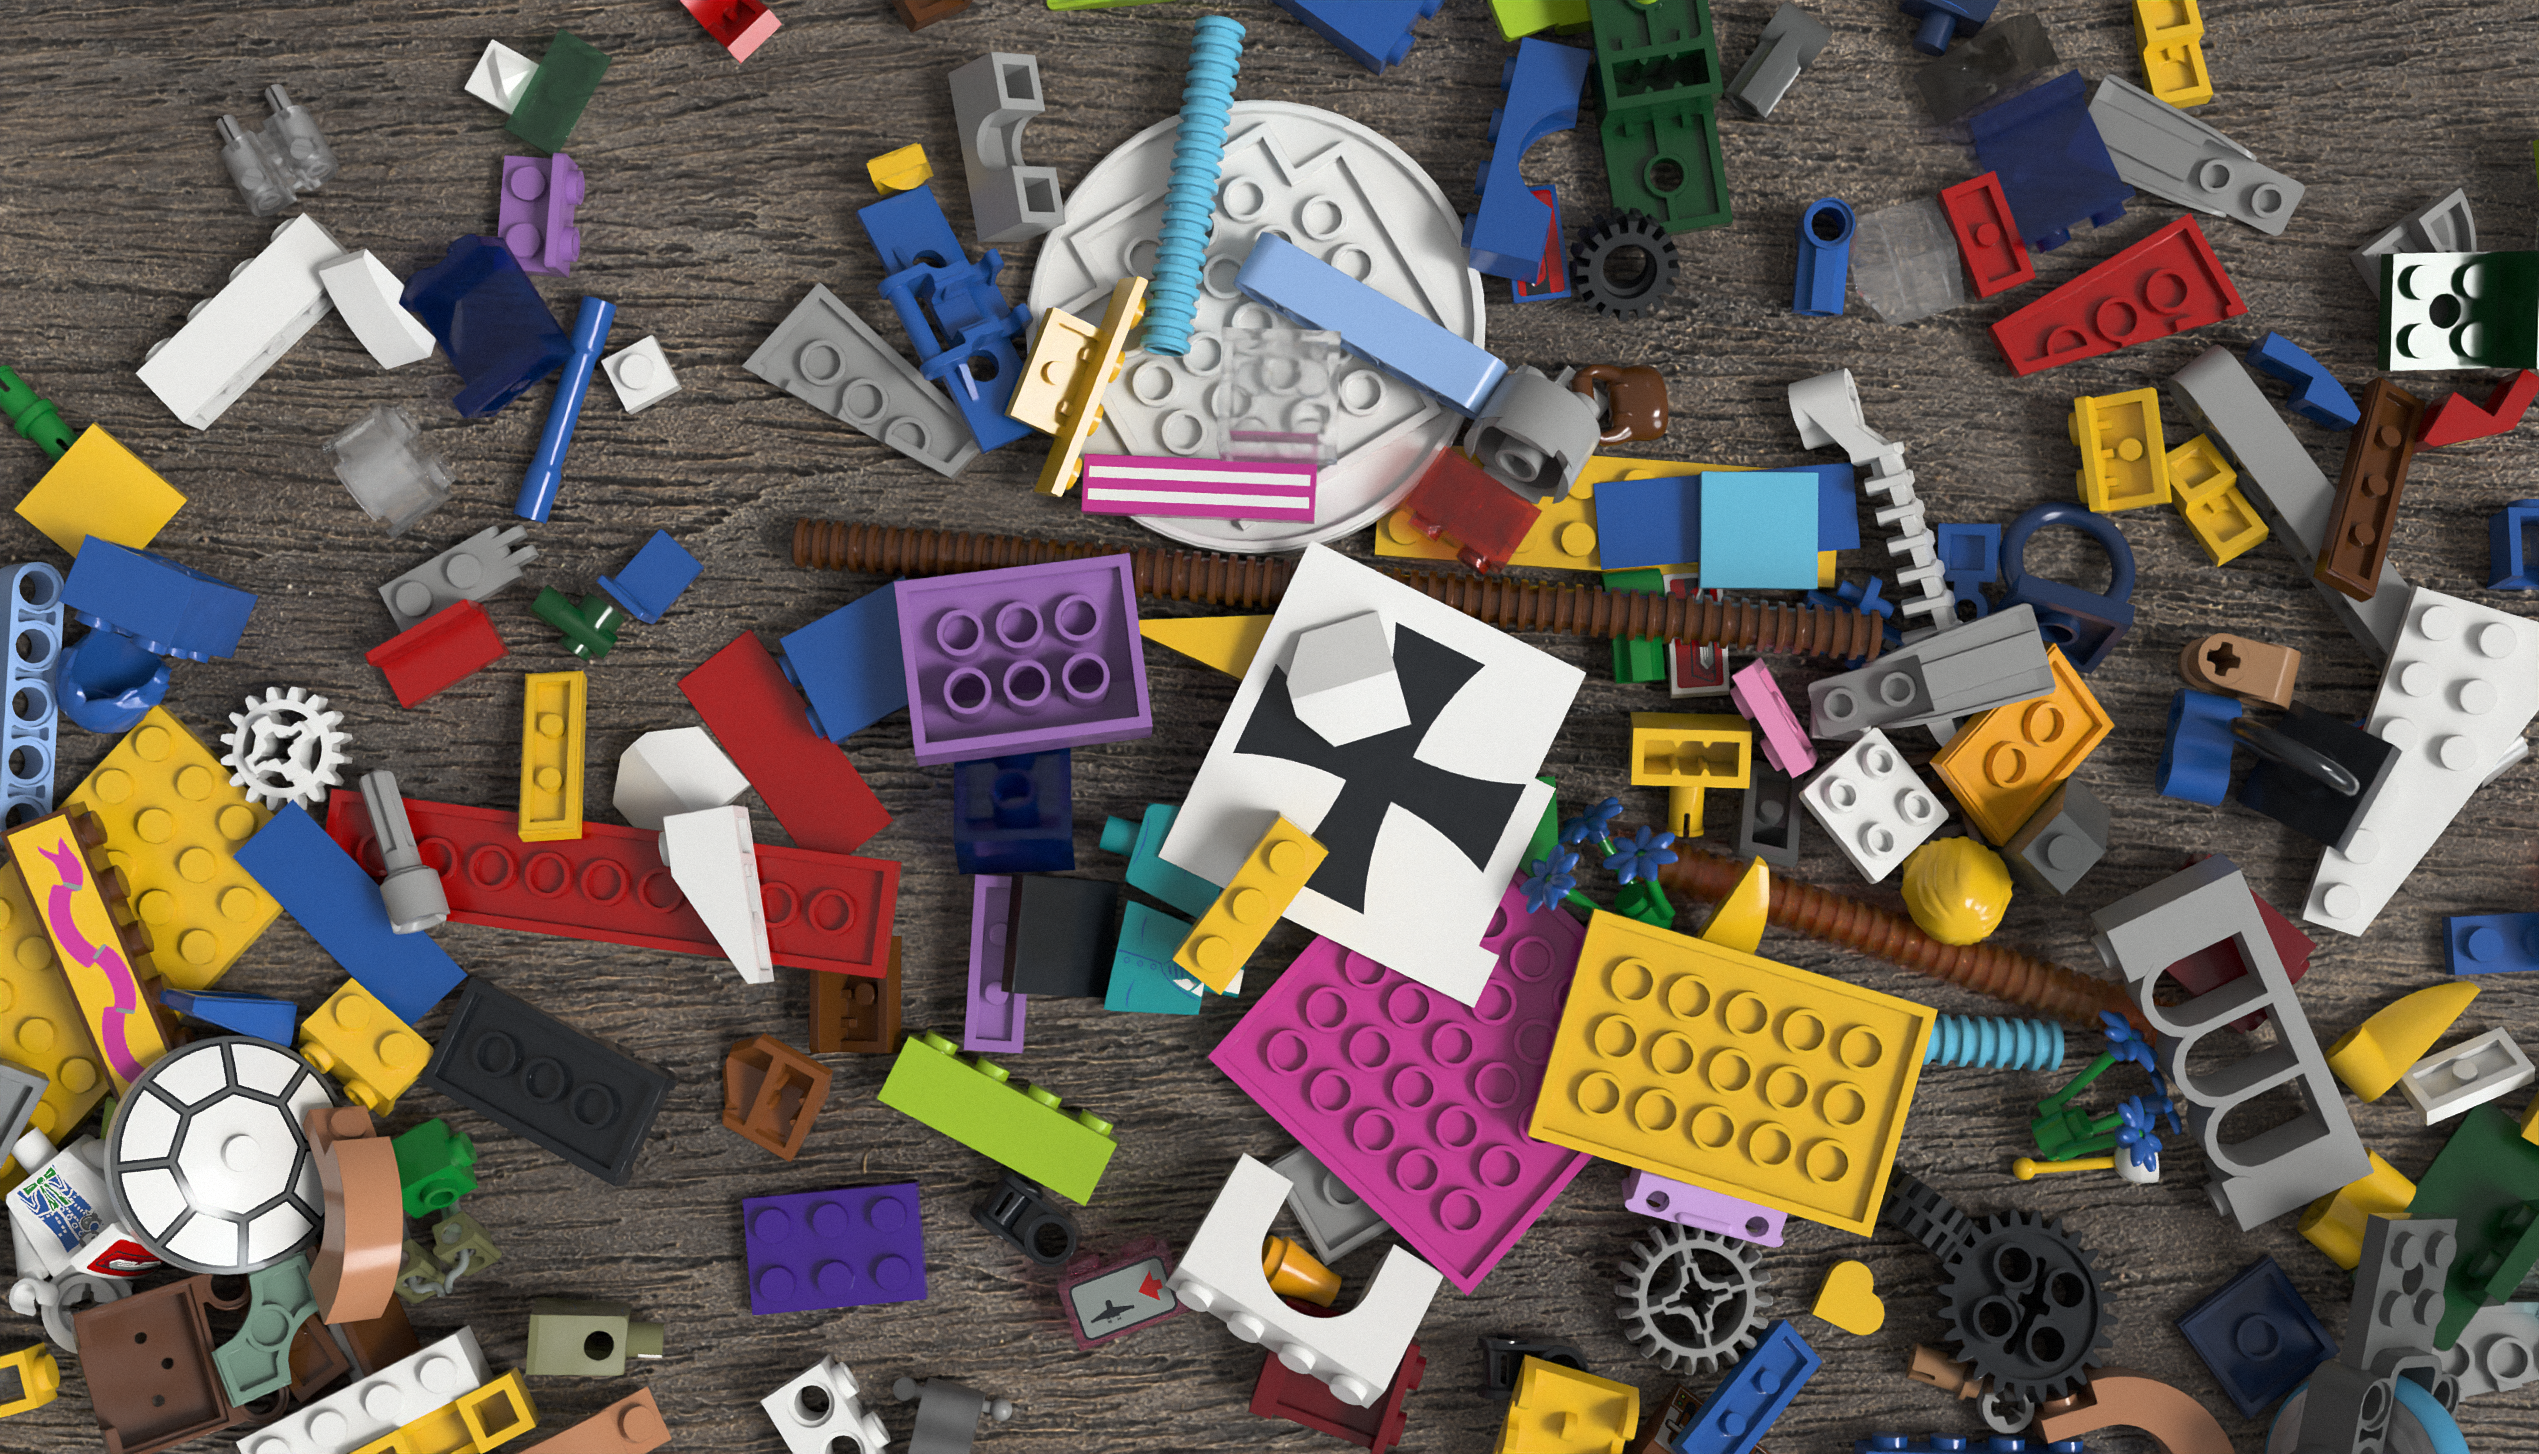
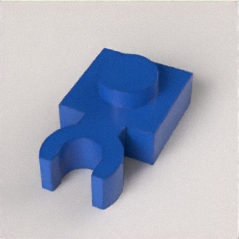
[1938,523,2001,619]

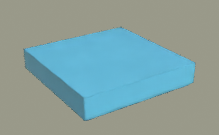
[1698,471,1819,590]

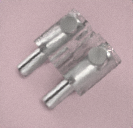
[216,84,340,217]

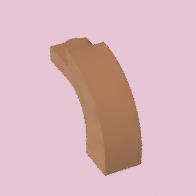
[302,1105,403,1325]
[2031,1366,2235,1454]
[502,1386,672,1454]

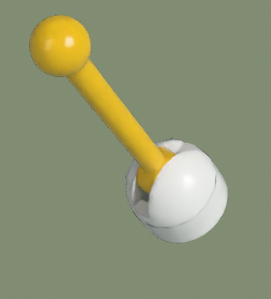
[2012,1146,2159,1184]

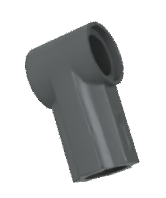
[1723,0,1833,123]

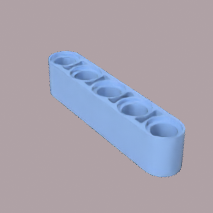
[1233,231,1509,420]
[0,562,64,846]

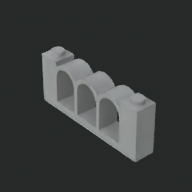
[2090,852,2374,1232]

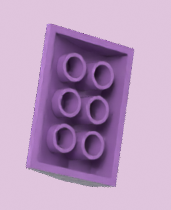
[894,553,1153,767]

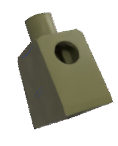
[525,1297,665,1376]

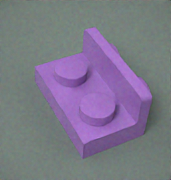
[495,152,585,278]

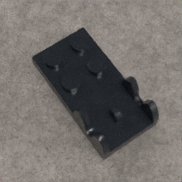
[420,976,680,1186]

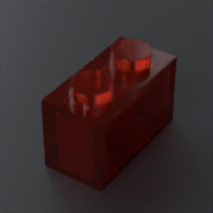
[1402,446,1542,575]

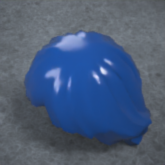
[54,627,173,734]

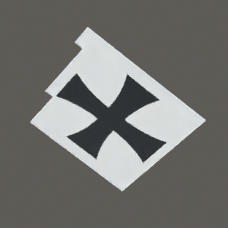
[1158,540,1586,1008]

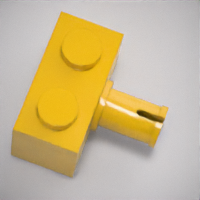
[1628,712,1752,837]

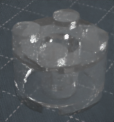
[322,403,458,538]

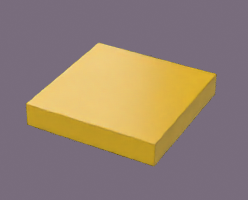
[14,422,189,559]

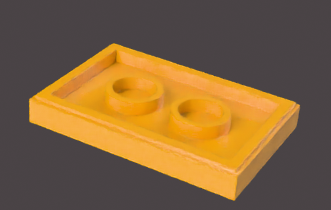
[1929,641,2115,847]

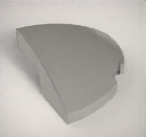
[2349,187,2477,327]

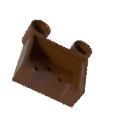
[67,1272,289,1454]

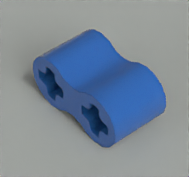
[2155,688,2242,807]

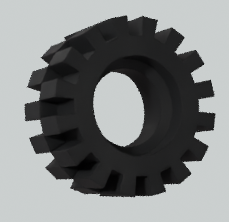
[1569,207,1680,321]

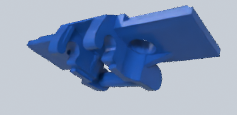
[855,184,1038,454]

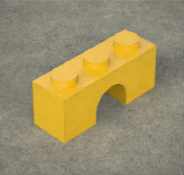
[1172,811,1329,995]
[347,1366,542,1454]

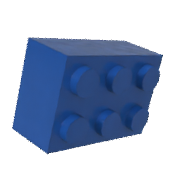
[58,534,258,663]

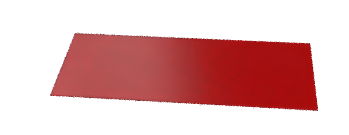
[677,629,894,855]

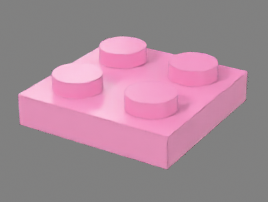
[1730,657,1819,779]

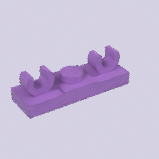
[964,874,1027,1053]

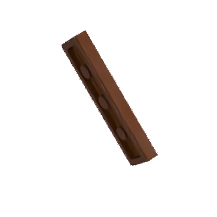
[2313,376,2426,603]

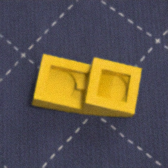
[2132,0,2213,109]
[2166,433,2269,567]

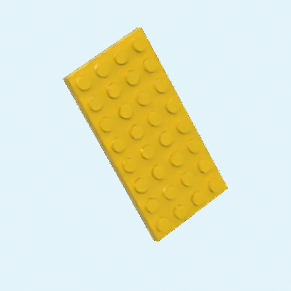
[0,704,285,1202]

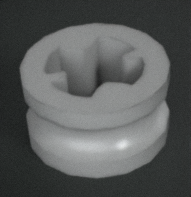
[1976,1385,2035,1434]

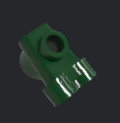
[529,584,625,662]

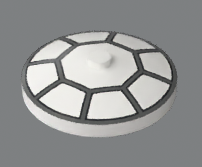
[104,1036,341,1275]

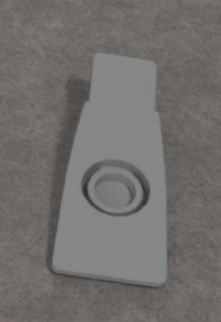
[2065,74,2305,236]
[1808,603,2056,738]

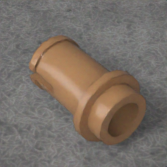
[1906,1342,1984,1401]

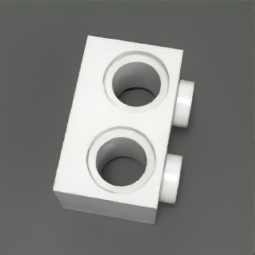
[761,1354,890,1454]

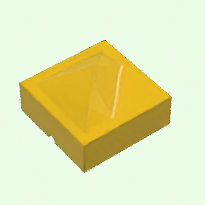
[866,142,934,196]

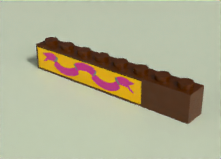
[0,801,197,1105]

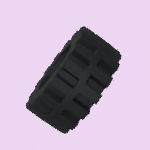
[1878,1163,1975,1263]

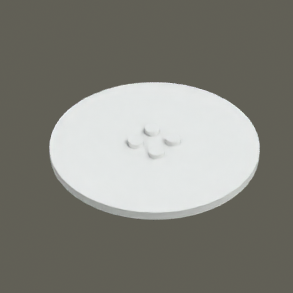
[1026,100,1486,556]

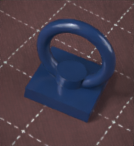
[1991,501,2136,674]

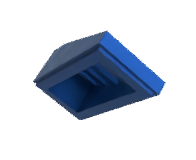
[160,988,298,1048]

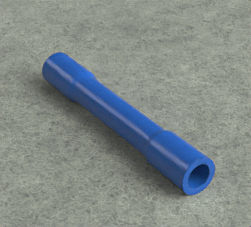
[513,295,617,524]

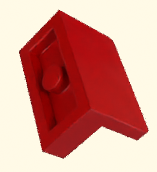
[364,599,510,709]

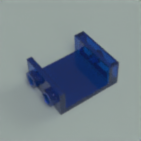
[1965,68,2136,255]
[399,234,576,418]

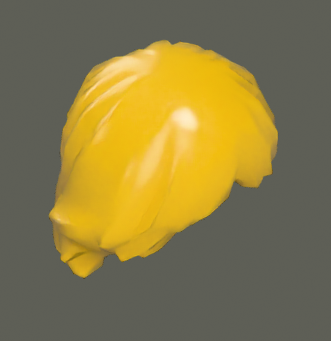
[1901,836,2014,946]

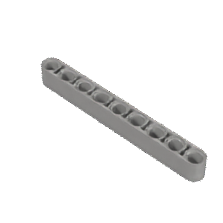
[2166,345,2529,790]

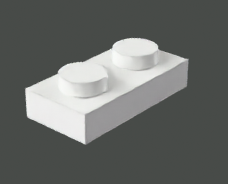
[2396,1026,2535,1126]

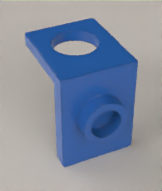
[596,529,704,625]

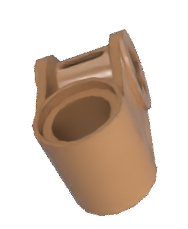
[2178,633,2302,711]

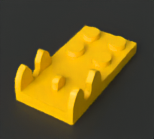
[1492,1355,1640,1454]

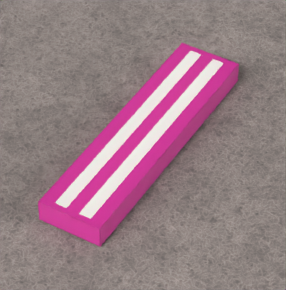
[1081,454,1318,524]

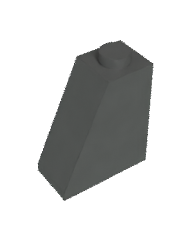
[1990,773,2111,895]

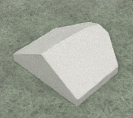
[1286,611,1411,747]
[612,726,752,831]

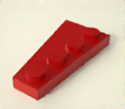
[1986,213,2249,379]

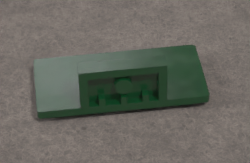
[2348,1101,2539,1352]

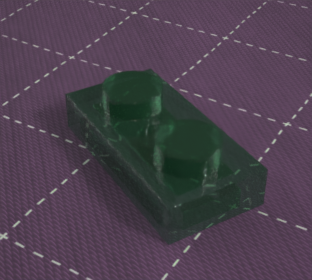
[504,28,612,158]

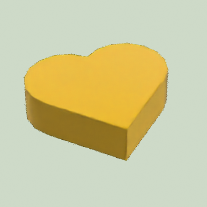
[1809,1258,1885,1335]

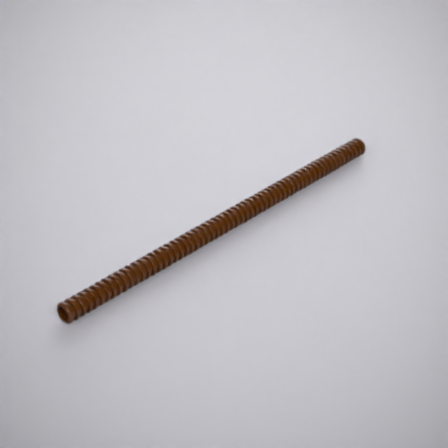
[791,517,1883,662]

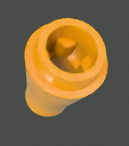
[1261,1235,1342,1308]

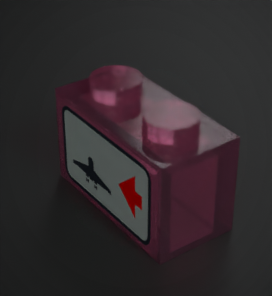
[1056,1233,1191,1352]

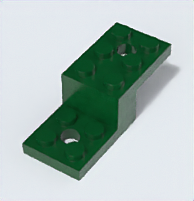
[1585,0,1733,236]
[2378,250,2539,371]

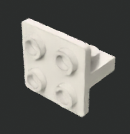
[1799,728,1949,884]

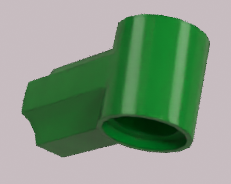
[1599,568,1665,685]

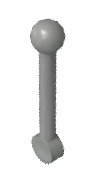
[893,1376,1012,1421]

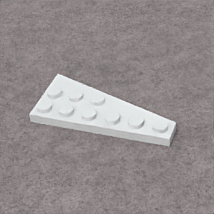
[2298,585,2539,937]

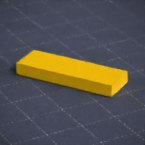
[518,670,587,842]

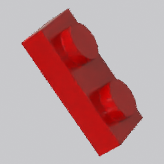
[1936,170,2036,302]

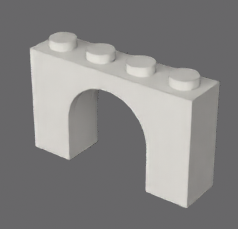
[1165,1153,1444,1409]

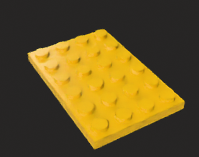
[1527,907,1938,1238]

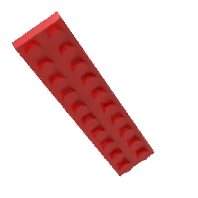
[325,789,902,979]

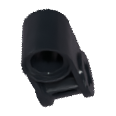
[969,1164,1082,1267]
[1477,1333,1590,1400]

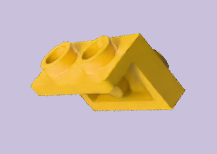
[2068,387,2172,514]
[298,978,435,1118]

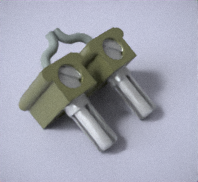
[393,1198,502,1304]

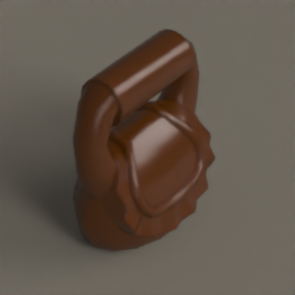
[1569,364,1668,447]

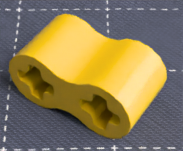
[2297,1147,2416,1270]

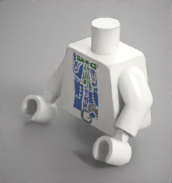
[5,1127,120,1316]

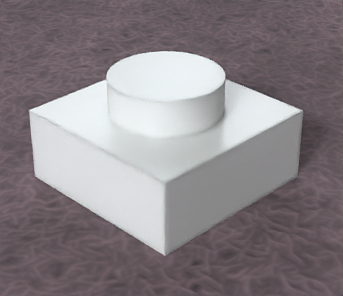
[601,335,682,415]

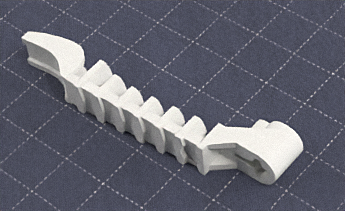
[1788,368,1964,747]

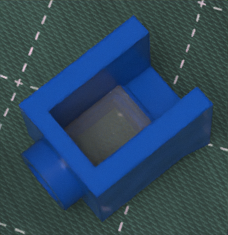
[2486,499,2539,590]

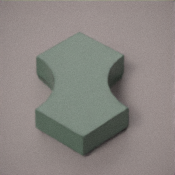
[210,1249,319,1408]

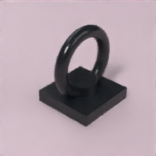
[2225,699,2403,854]

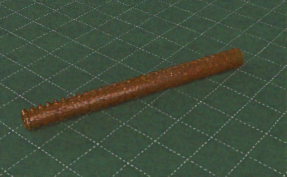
[1634,832,2177,1049]

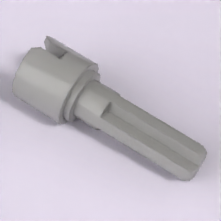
[359,770,451,934]

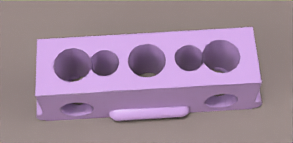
[1621,1167,1788,1248]

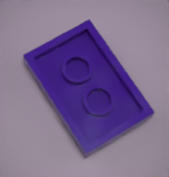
[742,1180,929,1315]

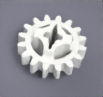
[220,686,353,811]

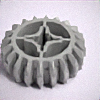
[1613,1221,1773,1375]

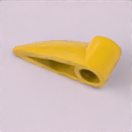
[1693,855,1769,954]
[2323,980,2481,1104]

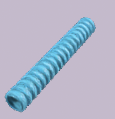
[1139,15,1246,357]
[1922,1014,2064,1072]

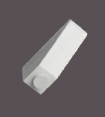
[659,805,774,984]

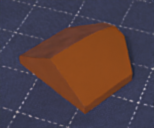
[722,1033,833,1162]

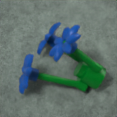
[1519,796,1678,929]
[2031,1010,2182,1172]

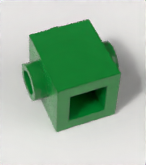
[391,1117,478,1219]

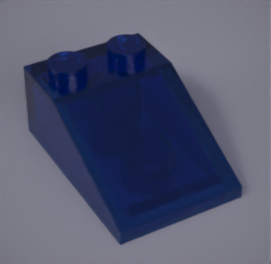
[954,747,1076,875]

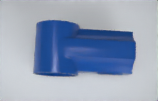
[1791,197,1856,317]

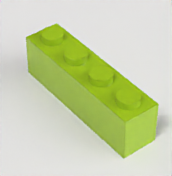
[877,1029,1120,1206]

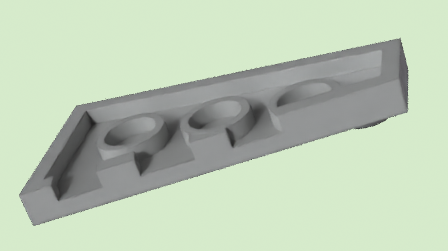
[742,282,980,481]
[2431,1298,2539,1402]

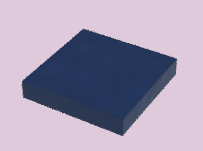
[2173,1254,2341,1420]

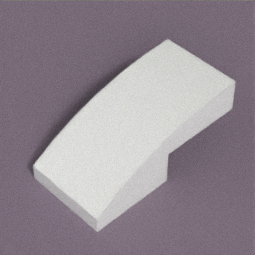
[318,249,436,370]

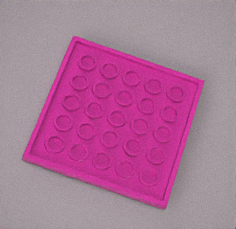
[1208,867,1594,1296]

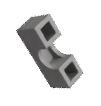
[948,52,1066,242]

